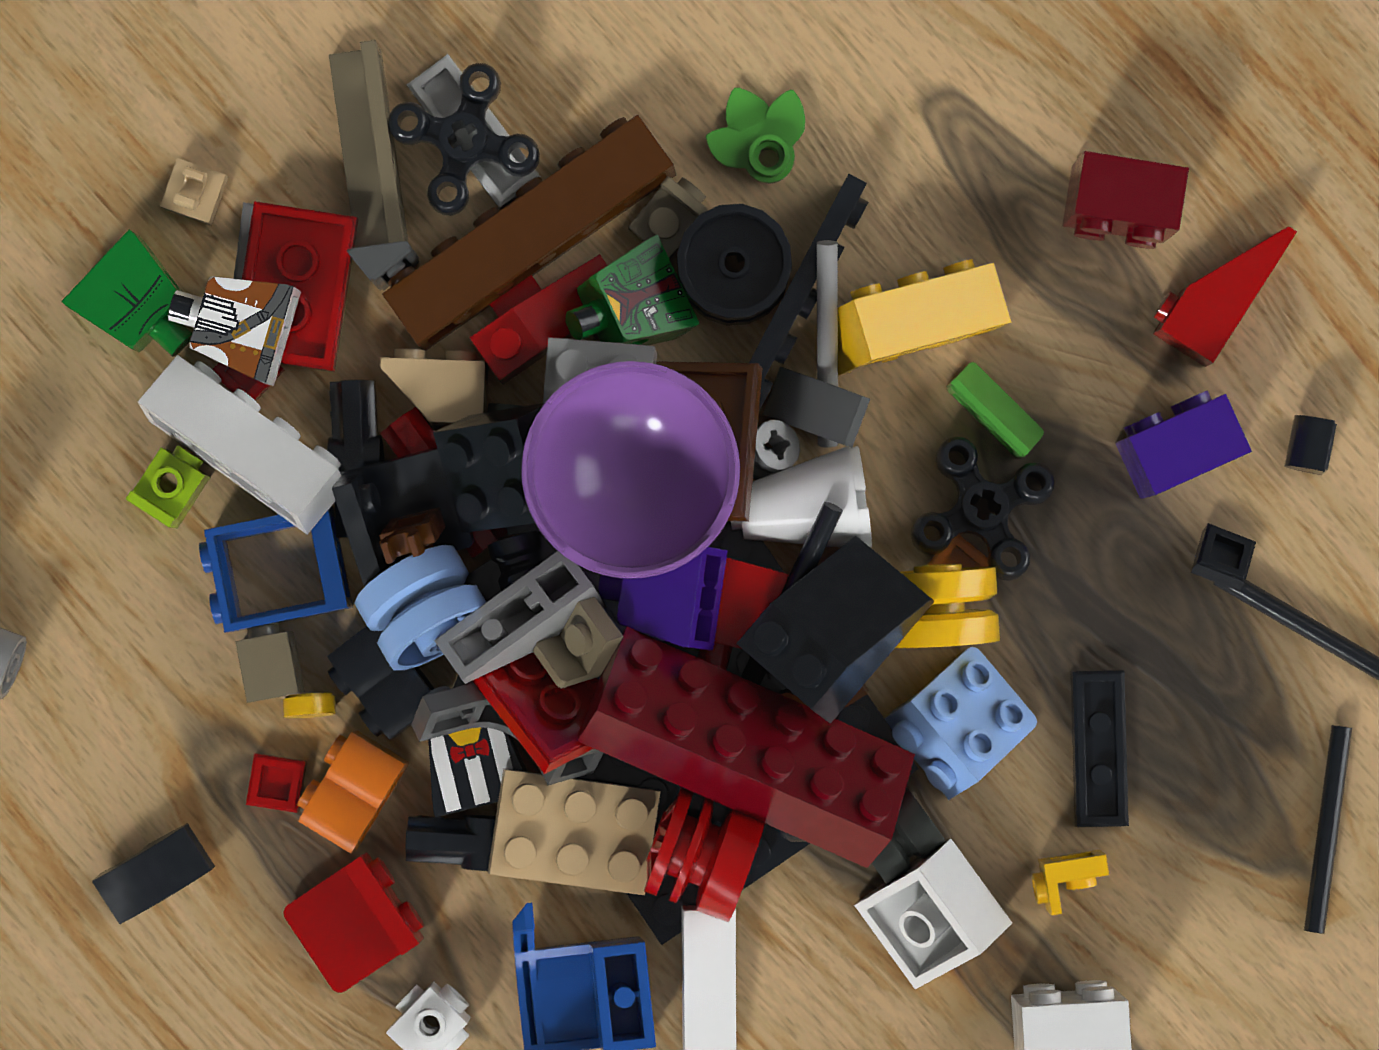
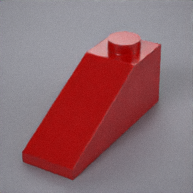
[1153,226,1297,367]
[470,254,608,385]

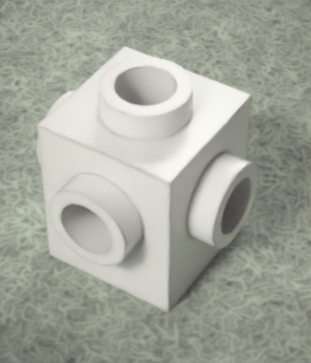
[386,981,471,1050]

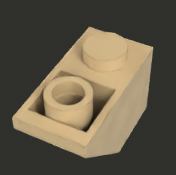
[380,349,488,425]

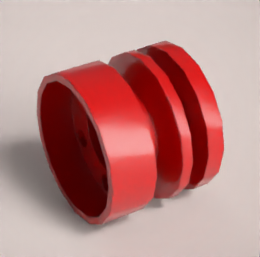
[644,787,765,922]

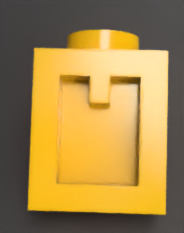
[1032,850,1109,916]

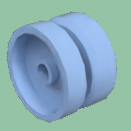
[354,545,486,670]

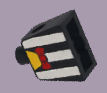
[428,727,527,817]

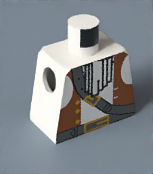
[168,277,301,386]

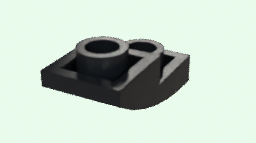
[92,823,215,924]

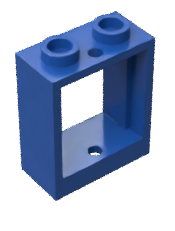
[199,506,353,633]

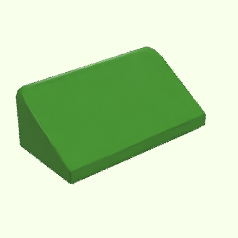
[946,362,1044,459]

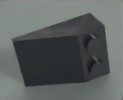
[736,536,935,724]

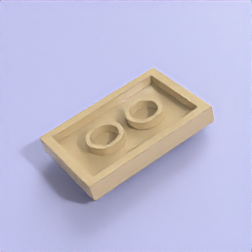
[488,768,660,895]

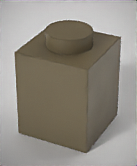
[235,623,305,703]

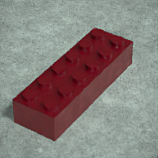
[577,626,915,868]

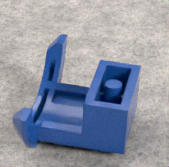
[512,902,656,1050]

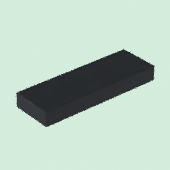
[1070,670,1129,827]

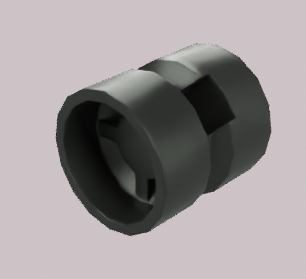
[872,787,946,885]

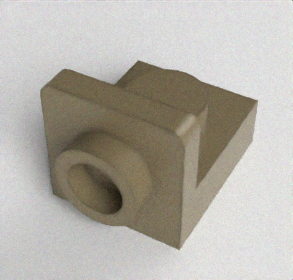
[628,176,707,259]
[533,597,623,688]

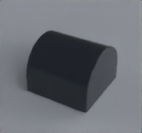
[1284,415,1337,475]

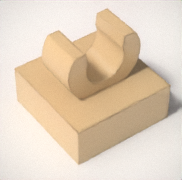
[160,158,229,226]

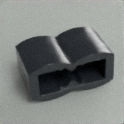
[327,626,435,740]

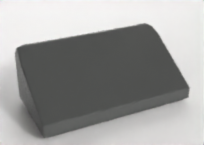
[346,241,420,291]

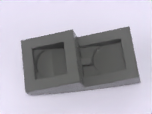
[762,366,870,448]

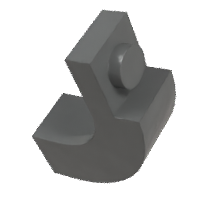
[411,675,603,785]

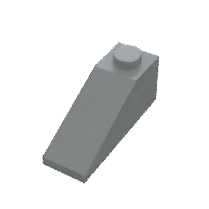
[434,551,607,684]

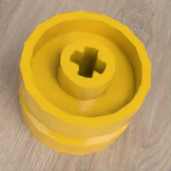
[895,564,1000,648]

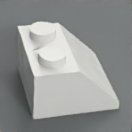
[854,839,1012,989]

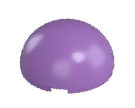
[521,361,740,579]

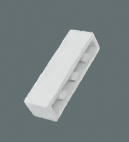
[138,355,341,535]

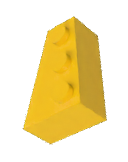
[838,259,1012,376]

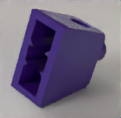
[599,547,728,650]

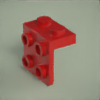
[283,852,424,993]

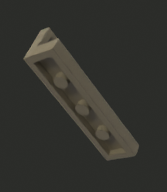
[329,40,409,248]

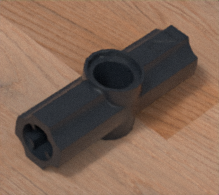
[327,380,384,538]
[405,815,496,871]

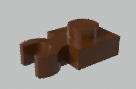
[379,507,446,564]

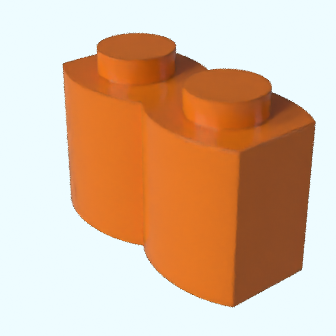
[297,730,410,854]

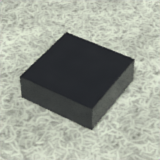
[1191,523,1256,591]

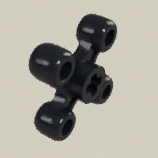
[388,63,540,216]
[911,436,1055,581]

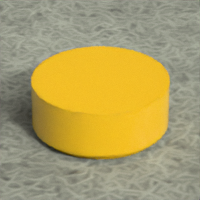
[283,693,336,718]

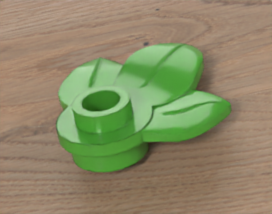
[706,87,805,184]

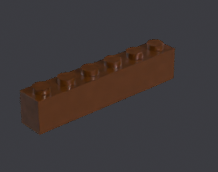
[382,115,676,351]

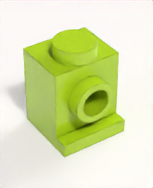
[125,445,211,529]

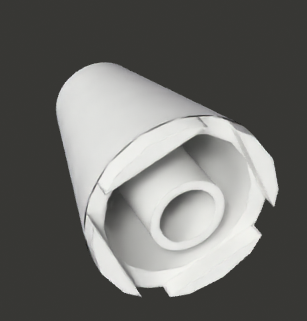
[731,446,872,548]

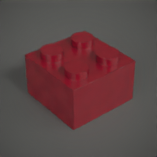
[1062,151,1189,249]

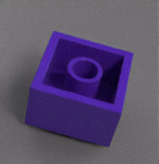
[1115,390,1252,499]

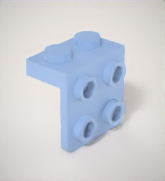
[884,647,1037,800]

